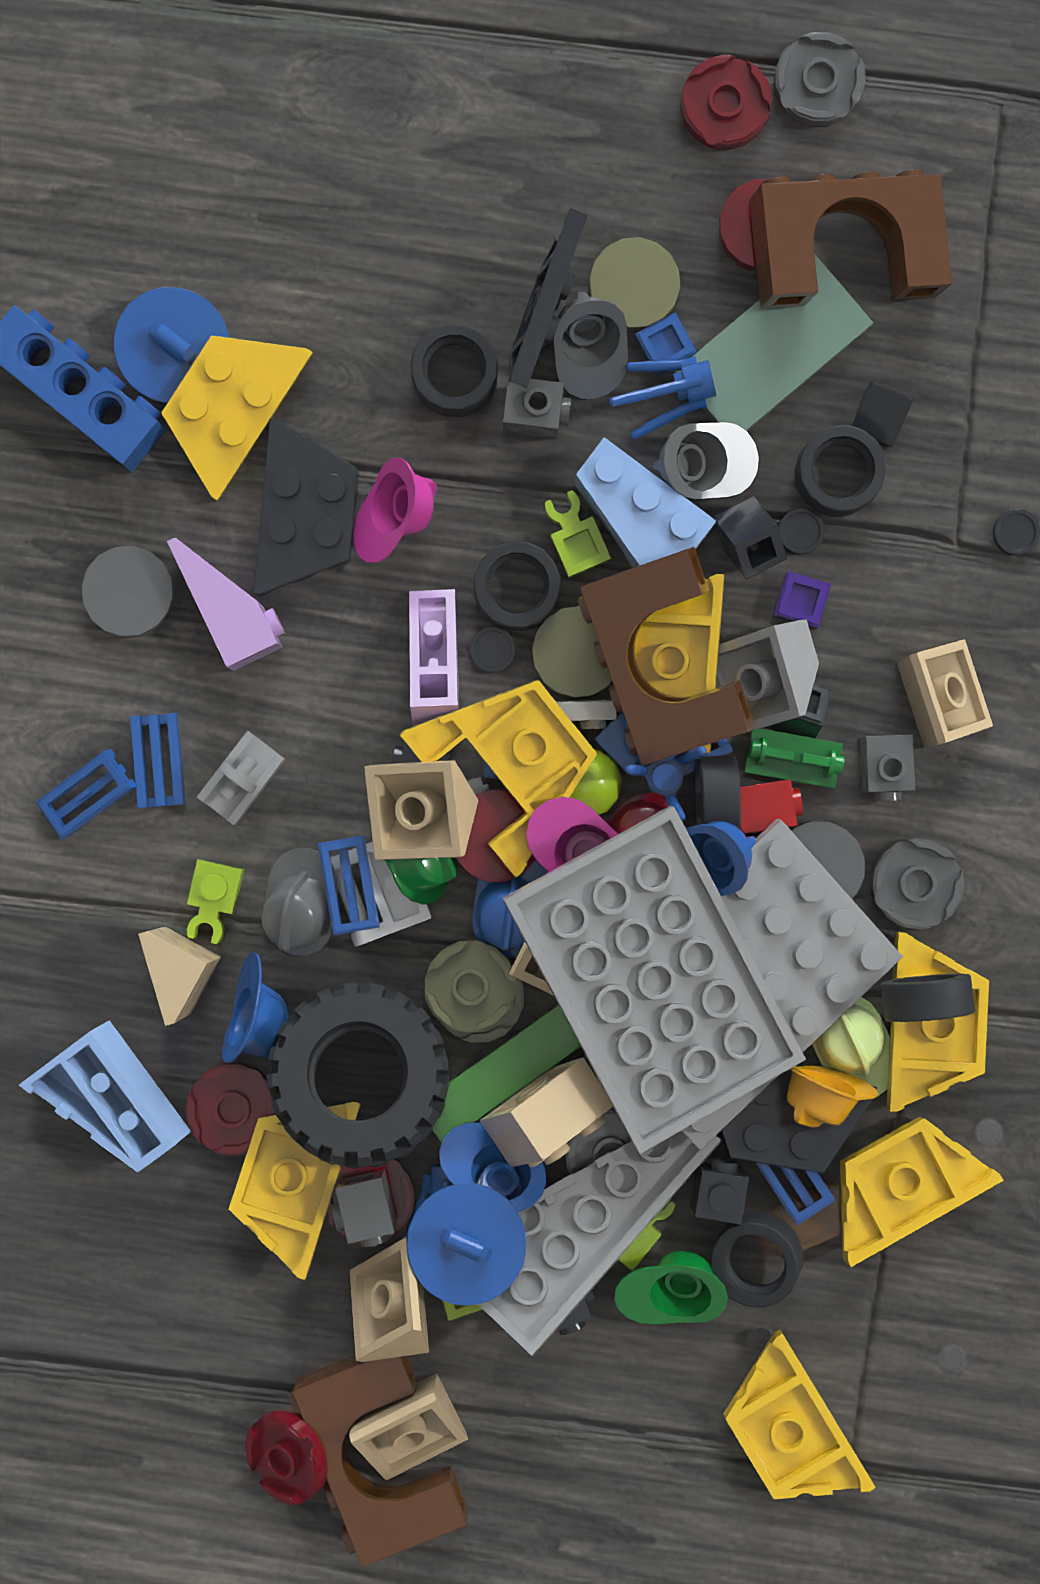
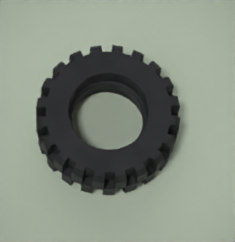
[267,983,449,1169]

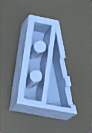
[575,437,716,568]
[19,1020,191,1172]

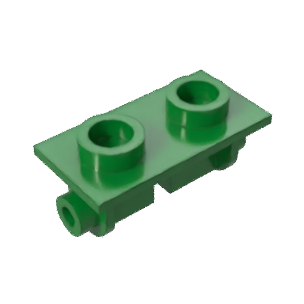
[744,728,845,789]

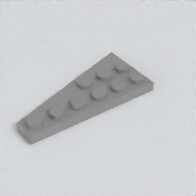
[478,1131,721,1356]

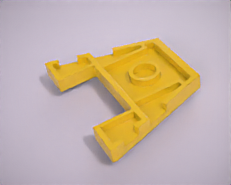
[399,680,597,877]

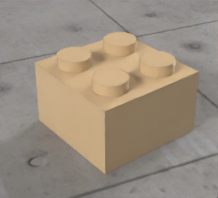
[480,1057,613,1168]

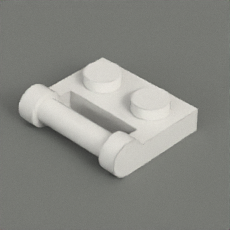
[331,842,432,947]

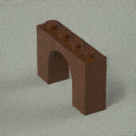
[749,169,952,309]
[578,547,755,766]
[290,1355,468,1567]

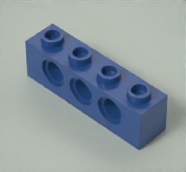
[0,305,166,473]

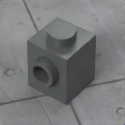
[503,376,571,438]
[858,734,915,802]
[332,1169,397,1247]

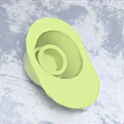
[812,997,890,1097]

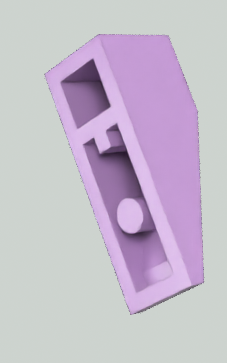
[167,538,285,671]
[409,589,460,727]

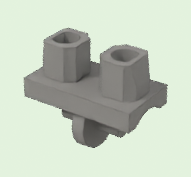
[197,731,286,825]

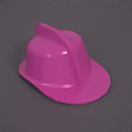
[353,458,437,563]
[526,797,618,872]

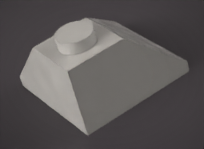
[716,619,819,736]

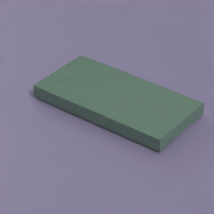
[674,253,874,431]

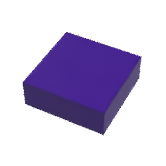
[772,571,831,629]

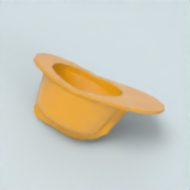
[787,1066,878,1127]

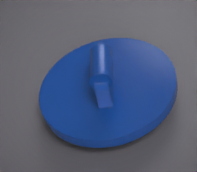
[114,287,229,404]
[407,1183,526,1305]

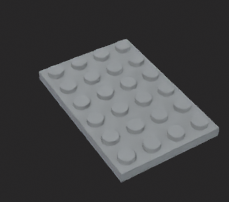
[502,806,806,1154]
[681,819,903,1150]

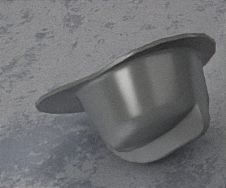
[554,291,628,399]
[653,422,759,499]
[261,848,338,956]

